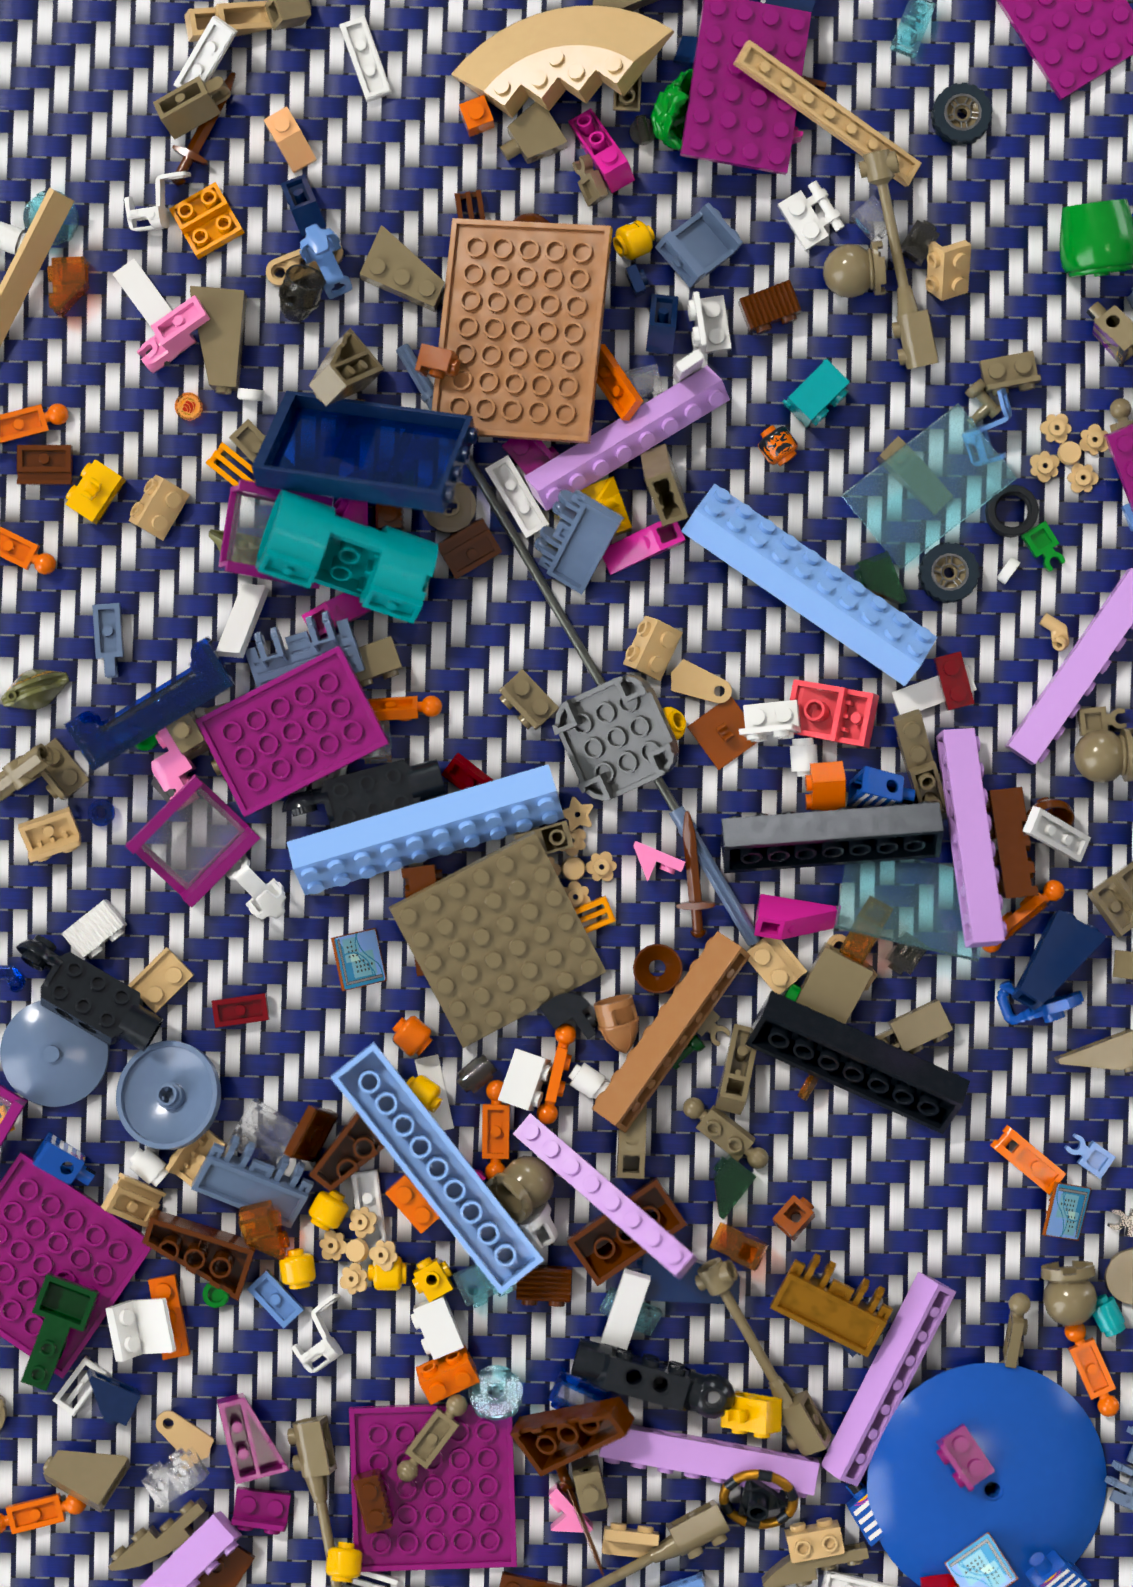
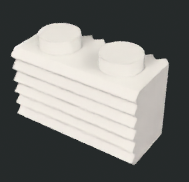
[62,899,127,959]

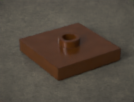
[283,1105,338,1162]
[198,1546,255,1587]

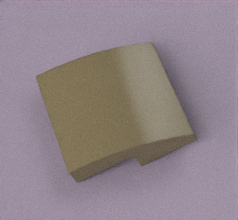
[1086,861,1133,938]

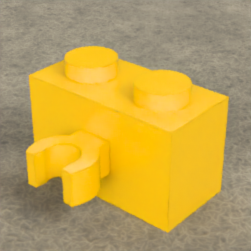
[65,459,126,525]
[721,1391,782,1438]

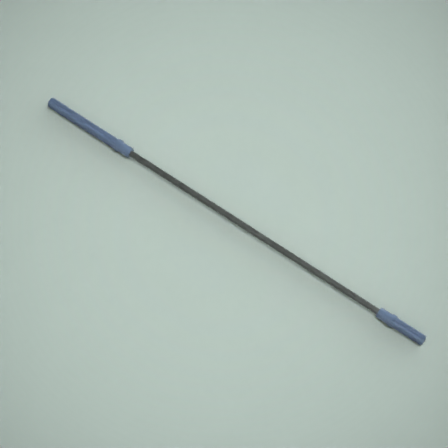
[396,344,760,946]

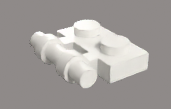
[777,180,845,252]

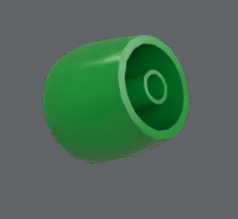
[1059,199,1133,278]

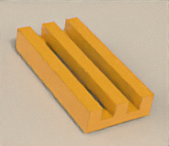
[206,442,255,486]
[574,896,616,933]

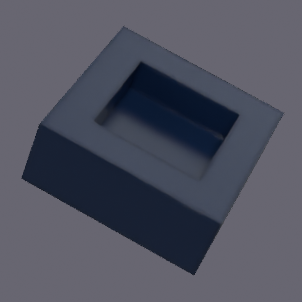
[625,264,649,298]

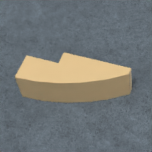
[184,0,272,42]

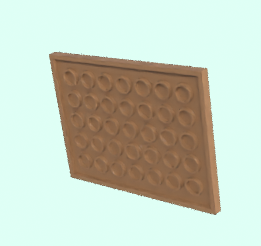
[431,218,613,444]

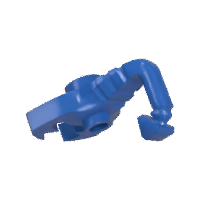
[996,981,1084,1025]

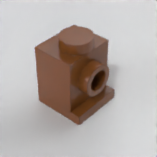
[415,344,460,379]
[772,1195,815,1241]

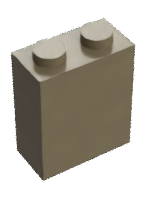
[640,443,688,526]
[795,942,874,1024]

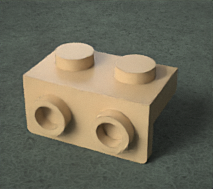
[925,240,971,301]
[129,475,190,541]
[623,616,683,681]
[18,807,81,862]
[165,1129,228,1187]
[784,1517,845,1563]
[602,1522,659,1558]

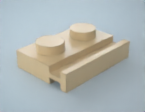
[747,937,808,994]
[128,947,195,1013]
[101,1172,166,1228]

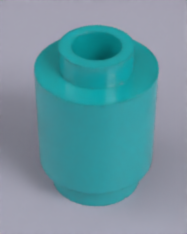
[1092,1294,1126,1337]

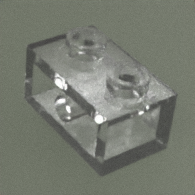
[142,1446,210,1508]

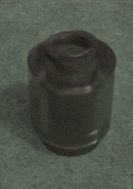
[457,1054,498,1094]

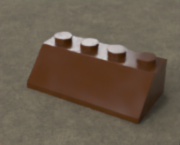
[567,1177,687,1286]

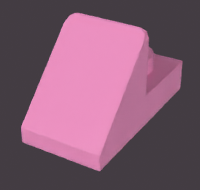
[633,841,685,881]
[548,1483,593,1533]

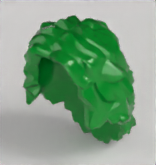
[651,69,693,150]

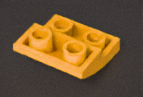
[169,182,245,260]

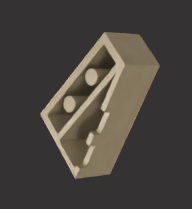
[360,225,445,312]
[309,328,384,406]

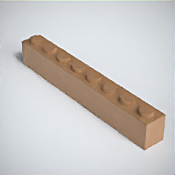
[592,931,751,1133]

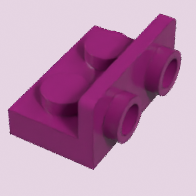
[502,439,560,475]
[936,1423,995,1492]
[231,1486,291,1535]

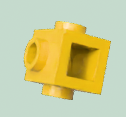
[412,1257,454,1303]

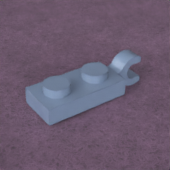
[92,603,124,678]

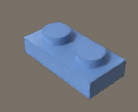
[247,1269,304,1329]

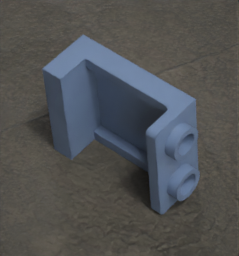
[655,203,743,288]

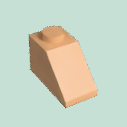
[264,106,317,173]

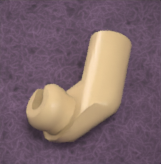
[1039,613,1069,651]

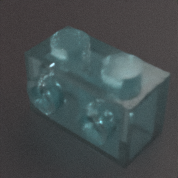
[453,1264,516,1308]

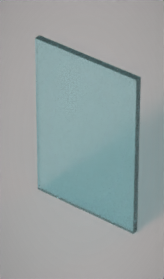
[842,403,1017,569]
[834,859,981,962]

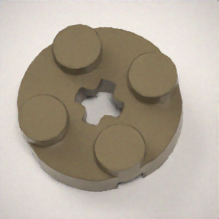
[423,480,476,533]

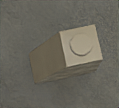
[43,1450,130,1513]

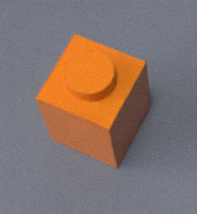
[459,95,495,137]

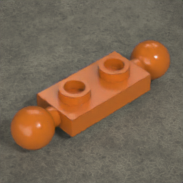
[0,403,69,444]
[0,527,56,575]
[368,696,442,723]
[982,880,1065,953]
[537,1024,576,1124]
[482,1080,510,1180]
[1064,1324,1119,1417]
[0,1493,86,1534]

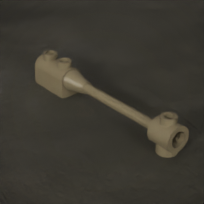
[858,149,939,370]
[695,1257,832,1456]
[287,1415,343,1587]
[585,1499,730,1587]

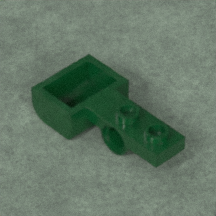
[20,1272,100,1391]

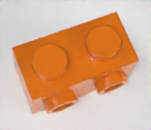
[805,761,846,811]
[385,1173,440,1234]
[416,1345,480,1405]

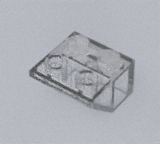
[227,1098,298,1168]

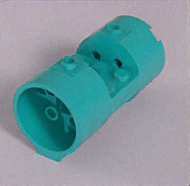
[255,490,438,624]

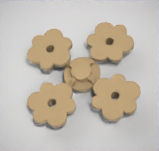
[1030,414,1109,493]
[548,826,617,908]
[319,1207,398,1294]

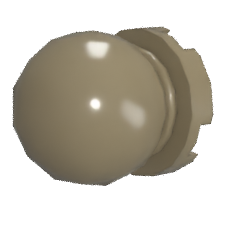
[823,240,886,298]
[1074,728,1133,783]
[486,1156,554,1224]
[1040,1260,1098,1326]

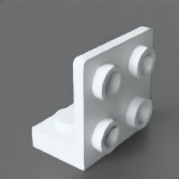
[687,292,732,354]
[739,700,801,742]
[105,1298,176,1362]

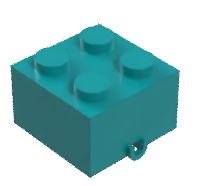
[782,359,850,428]

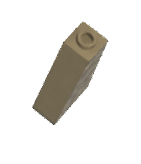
[190,286,247,395]

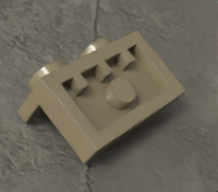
[979,351,1041,397]
[499,669,559,730]
[37,738,90,800]

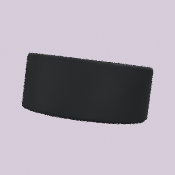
[985,485,1039,538]

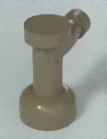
[964,378,1002,428]

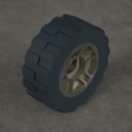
[931,82,993,146]
[918,542,980,603]

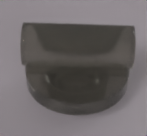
[629,115,655,145]

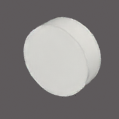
[237,388,265,401]
[997,558,1021,585]

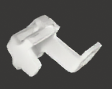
[124,171,191,232]
[226,855,286,920]
[513,1202,558,1250]
[291,1294,343,1373]

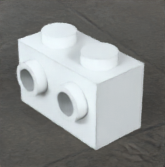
[498,1048,552,1111]
[411,1294,465,1360]

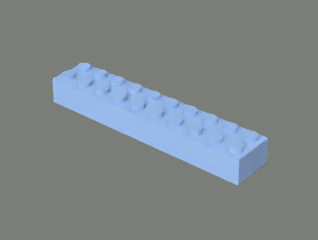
[681,484,937,686]
[287,764,565,895]
[330,1042,544,1295]

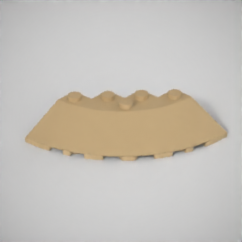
[451,5,674,118]

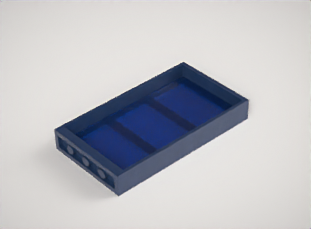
[252,391,478,513]

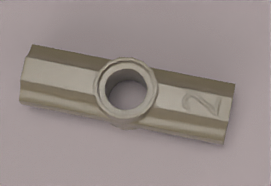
[0,743,54,801]

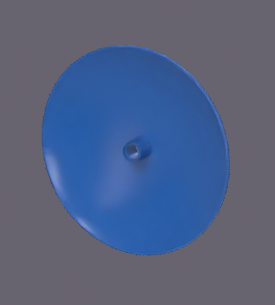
[866,1362,1107,1587]

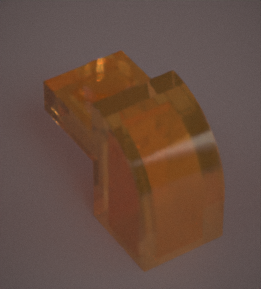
[709,1222,768,1271]

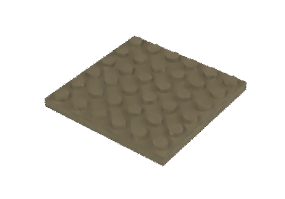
[388,831,606,1048]

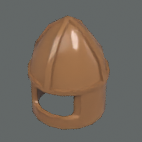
[593,994,640,1054]

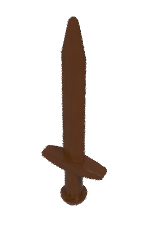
[171,72,236,186]
[676,811,716,938]
[556,1465,604,1576]

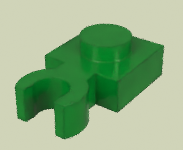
[1021,521,1065,572]

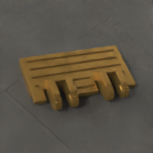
[770,1253,893,1357]

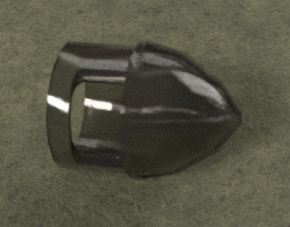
[278,264,325,322]

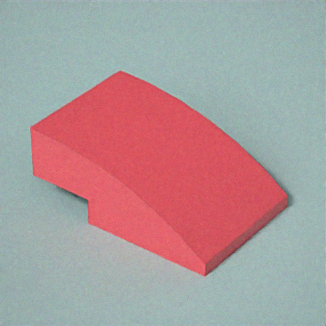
[790,679,879,749]

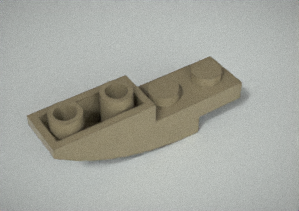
[893,709,946,814]
[108,1497,208,1571]
[761,1542,869,1587]

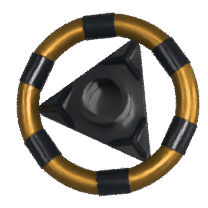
[719,1469,798,1529]

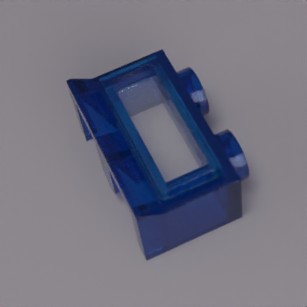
[548,1366,611,1409]

